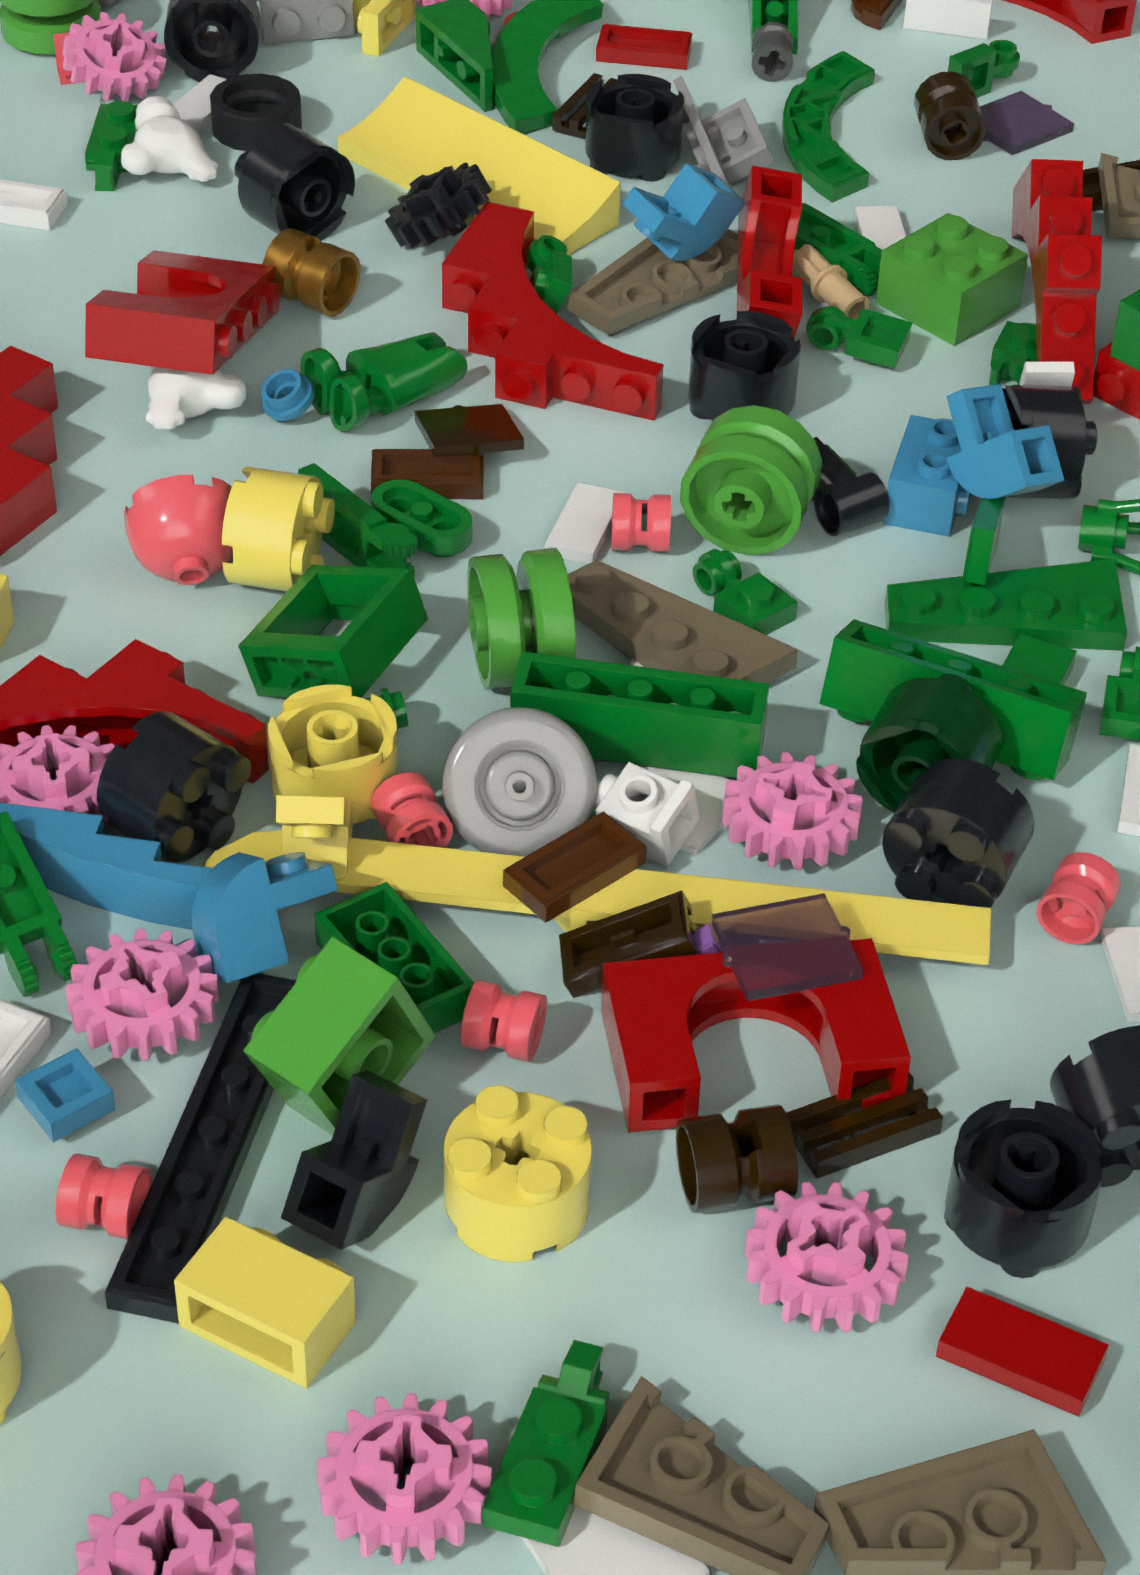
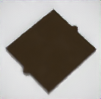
[414,404,524,457]

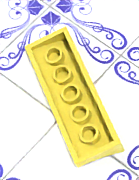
[337,76,621,255]

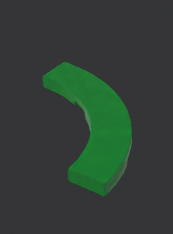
[492,0,603,134]
[782,51,875,203]

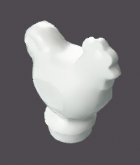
[121,96,219,182]
[145,366,246,429]

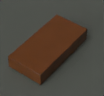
[371,449,483,499]
[503,811,647,923]

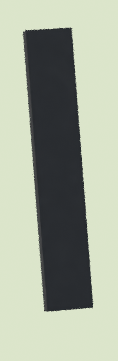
[105,973,296,1324]

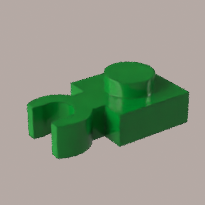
[989,321,1037,386]

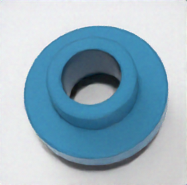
[261,369,315,421]

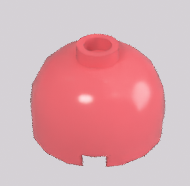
[124,475,233,585]

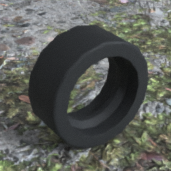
[210,73,302,151]

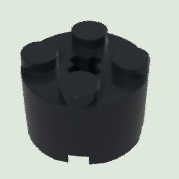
[164,0,260,82]
[585,74,684,182]
[234,123,355,241]
[688,311,801,421]
[1002,385,1097,499]
[96,711,251,862]
[882,758,1034,908]
[1050,1025,1140,1187]
[944,1099,1103,1278]

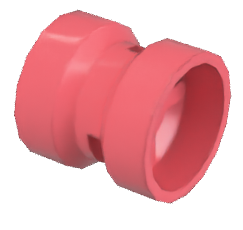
[611,493,671,552]
[371,772,453,848]
[1036,852,1121,944]
[461,980,547,1062]
[55,1153,151,1240]

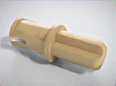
[793,244,871,320]

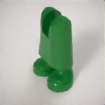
[300,332,468,432]

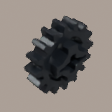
[385,162,492,249]

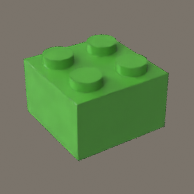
[876,213,1028,346]
[243,936,436,1136]

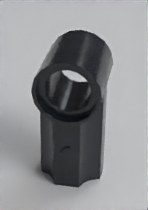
[812,437,889,536]

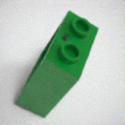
[238,565,428,698]

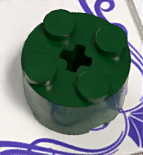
[856,674,1005,813]

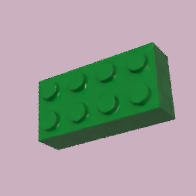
[314,881,474,1033]

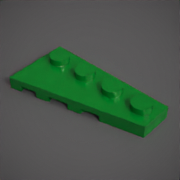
[885,558,1127,651]

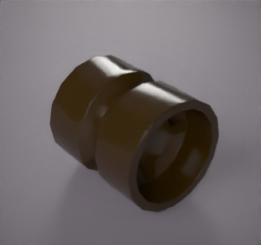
[914,72,987,160]
[675,1104,799,1213]

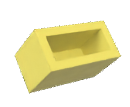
[174,1216,356,1389]

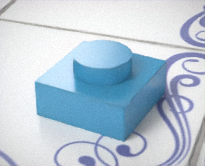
[15,1048,116,1142]

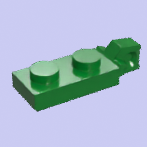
[85,101,138,191]
[482,1340,610,1547]

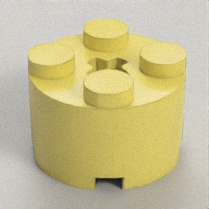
[222,466,335,592]
[268,684,398,825]
[444,1085,592,1262]

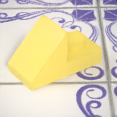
[353,0,416,57]
[276,795,354,879]

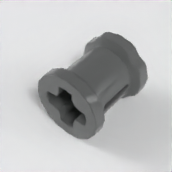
[751,22,793,82]

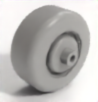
[442,707,597,857]

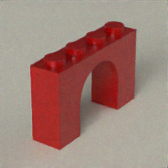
[85,250,281,375]
[601,938,911,1133]

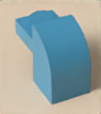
[622,163,746,261]
[946,384,1065,499]
[191,852,338,983]

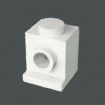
[594,762,700,867]

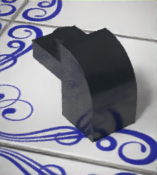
[281,1070,428,1250]

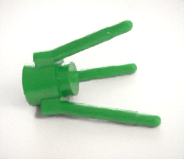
[1078,499,1140,575]

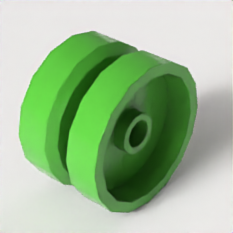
[0,0,101,55]
[680,405,822,555]
[467,548,576,690]

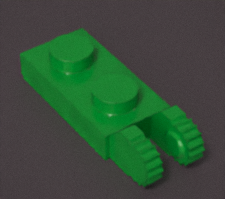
[794,203,882,297]
[298,463,418,576]
[0,811,78,997]

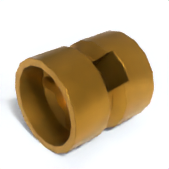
[262,228,361,316]

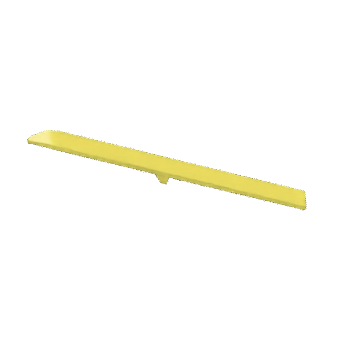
[203,830,991,965]

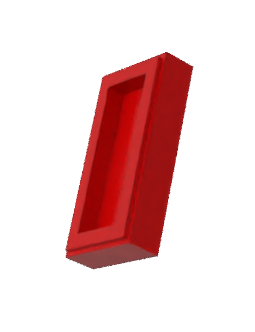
[596,24,693,70]
[936,1286,1109,1417]

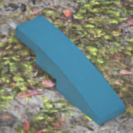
[0,803,212,930]

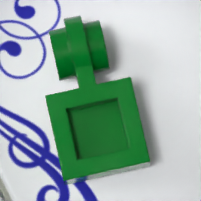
[948,40,1020,98]
[526,235,572,314]
[806,306,912,369]
[693,549,798,635]
[1099,646,1140,740]

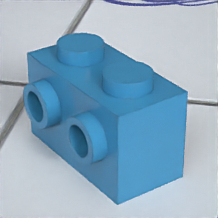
[883,415,972,537]

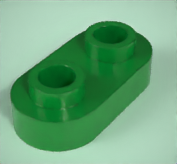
[371,480,472,557]

